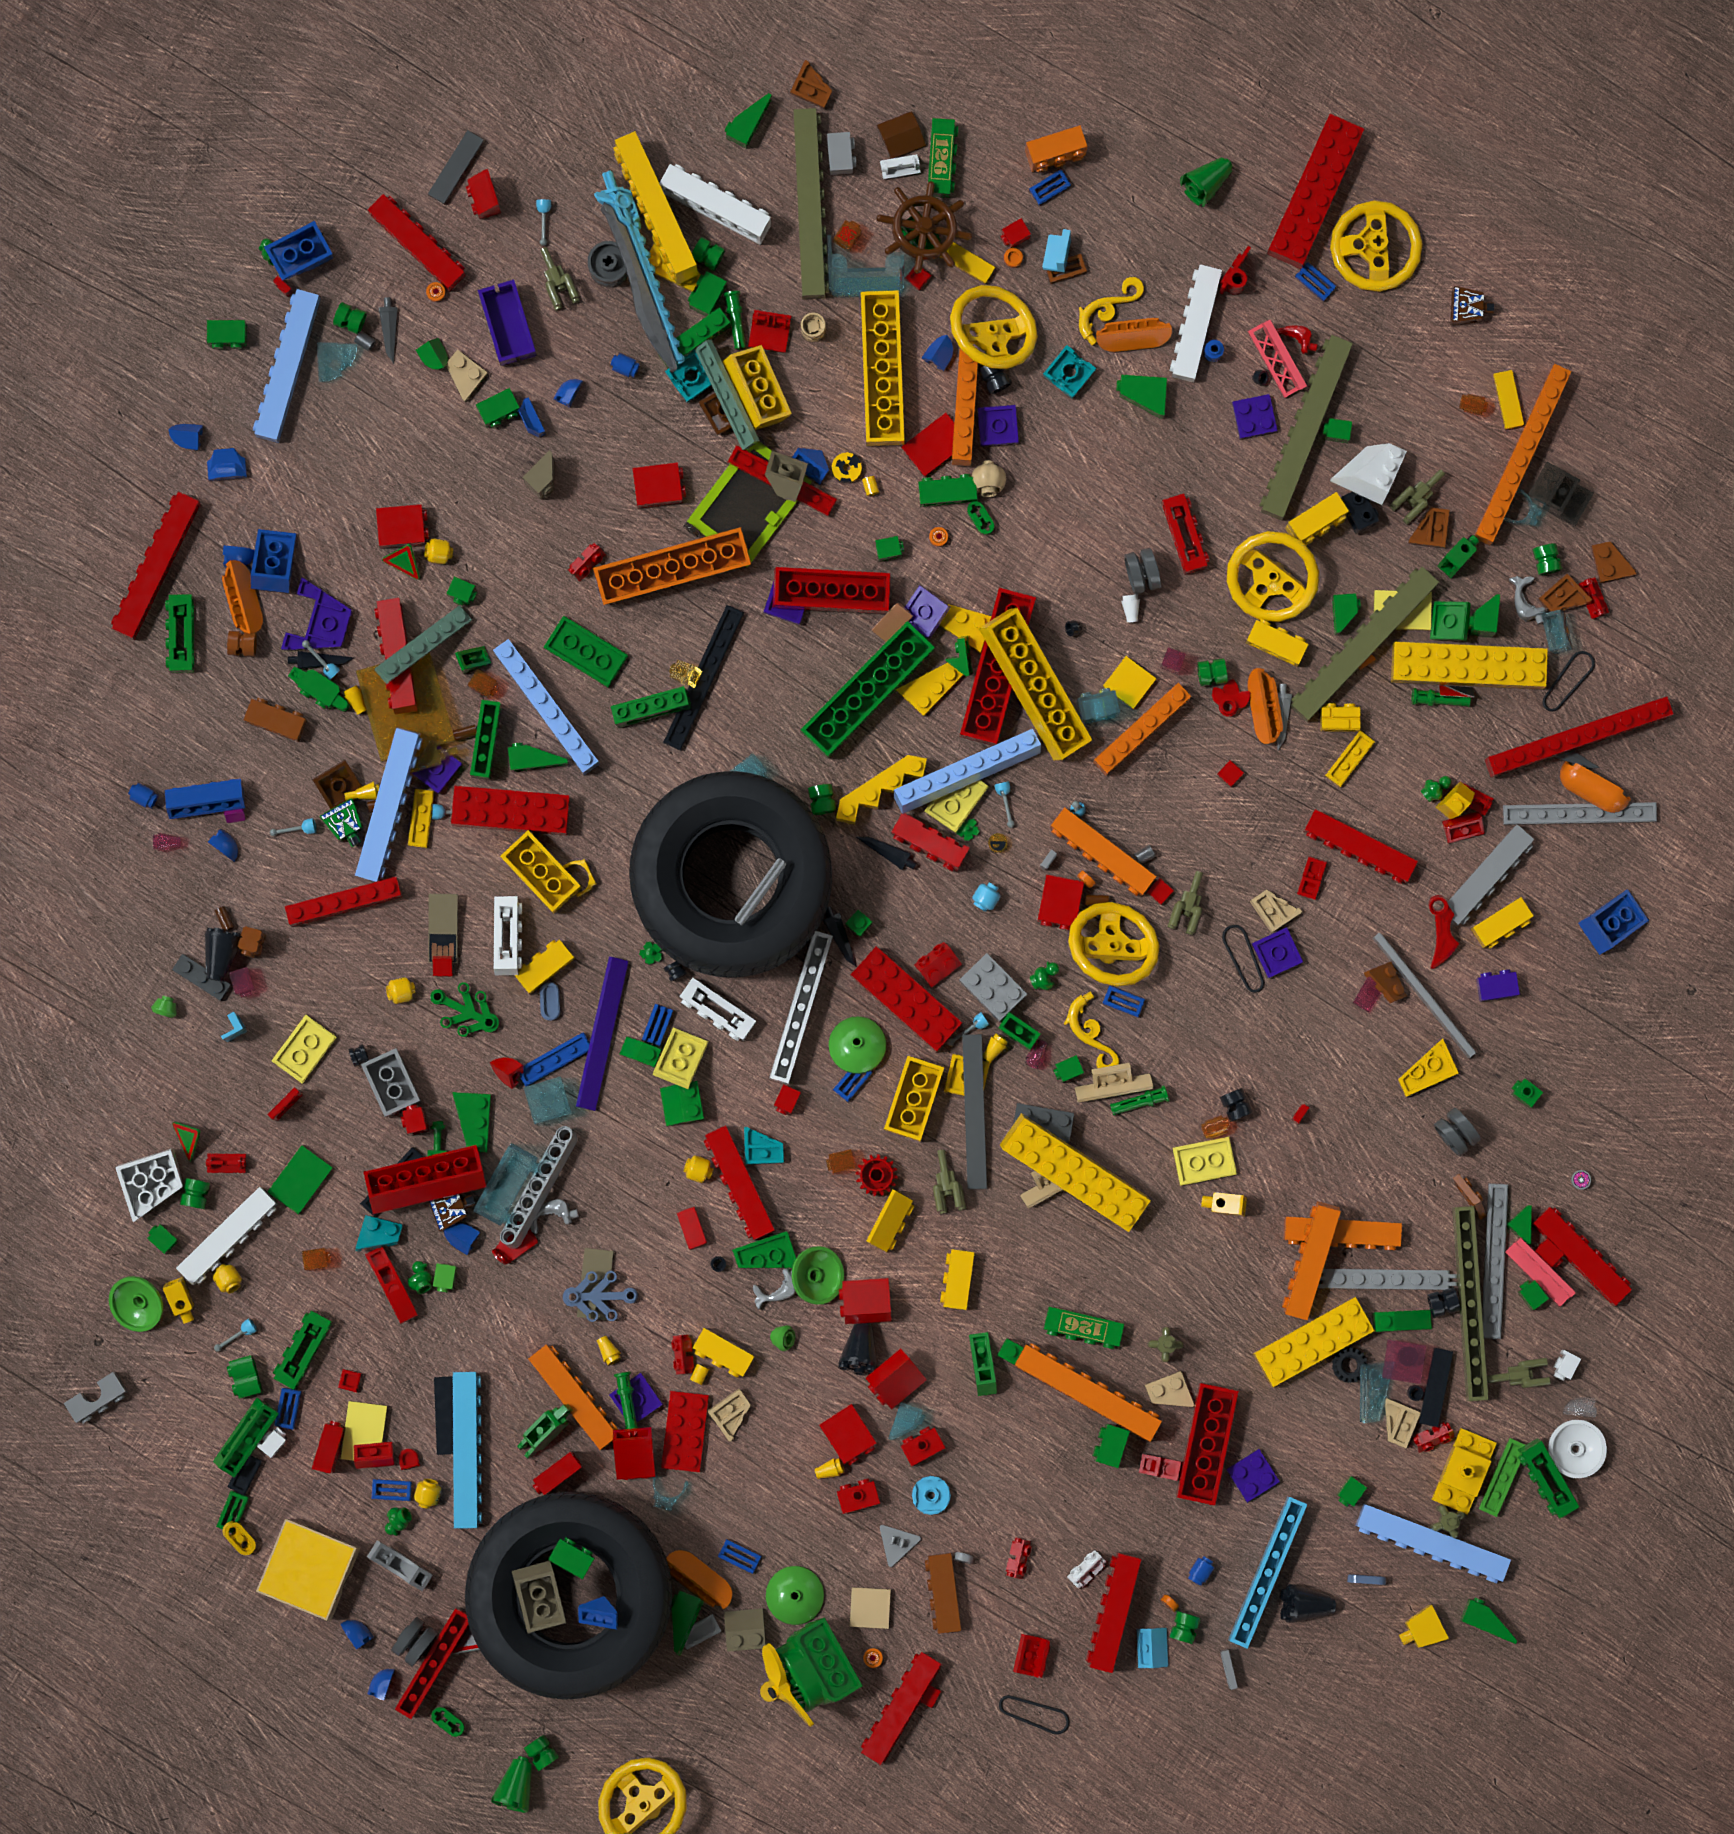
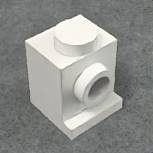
[1554,1350,1581,1381]
[257,1427,287,1458]

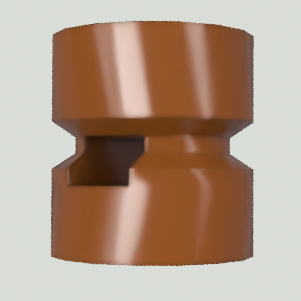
[227,631,257,657]

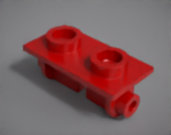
[568,543,606,582]
[1578,577,1609,619]
[1459,781,1493,816]
[206,1153,246,1173]
[671,1334,694,1375]
[1413,1422,1454,1453]
[1005,1538,1032,1579]

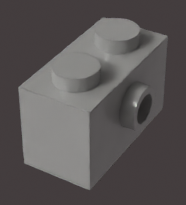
[827,132,856,175]

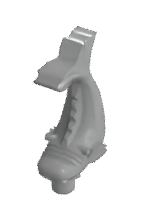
[1509,576,1546,625]
[530,1199,579,1234]
[753,1268,796,1310]

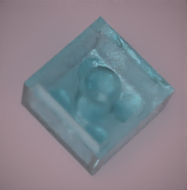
[1076,688,1120,725]
[523,1076,573,1125]

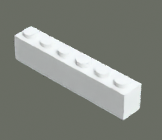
[1169,265,1222,383]
[176,1187,277,1285]

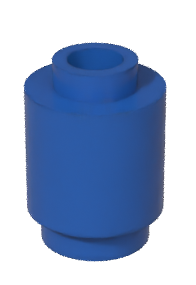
[1204,340,1224,362]
[610,353,640,378]
[128,783,158,808]
[1188,1556,1215,1586]

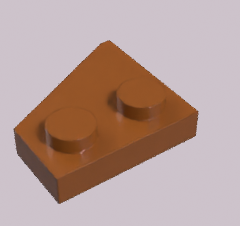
[790,60,832,109]
[1408,507,1450,548]
[1591,541,1636,583]
[1539,574,1592,614]
[1364,962,1407,1003]
[1453,1174,1487,1220]

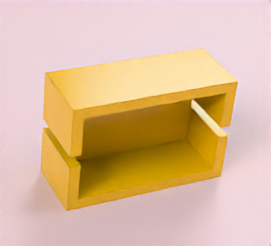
[1285,492,1349,546]

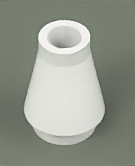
[1121,595,1140,622]

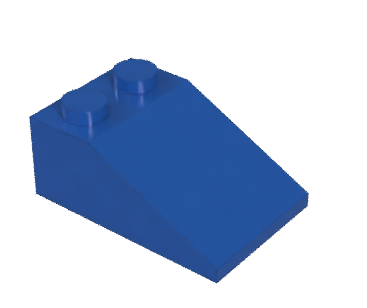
[264,221,333,281]
[251,529,296,593]
[1578,889,1649,955]

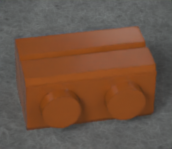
[238,926,266,958]

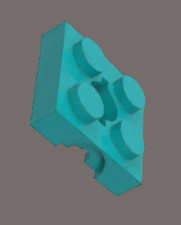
[1043,345,1096,399]
[665,350,712,403]

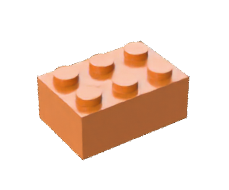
[1025,125,1088,173]

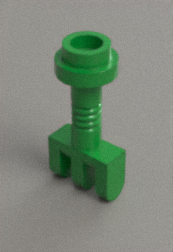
[427,1121,447,1156]

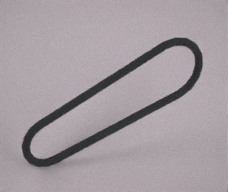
[1542,651,1595,711]
[1222,925,1264,993]
[999,1695,1069,1734]

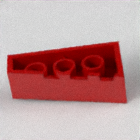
[891,813,970,872]

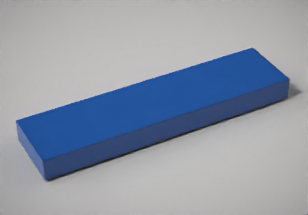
[519,1032,590,1087]

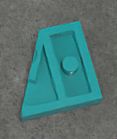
[744,1127,784,1164]
[355,1215,403,1252]

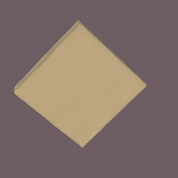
[850,1587,891,1629]

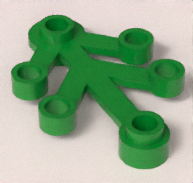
[430,982,499,1037]

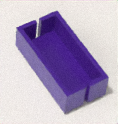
[478,279,537,366]

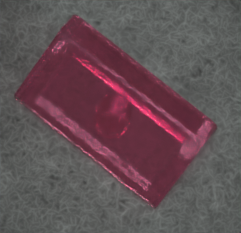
[1352,977,1380,1013]

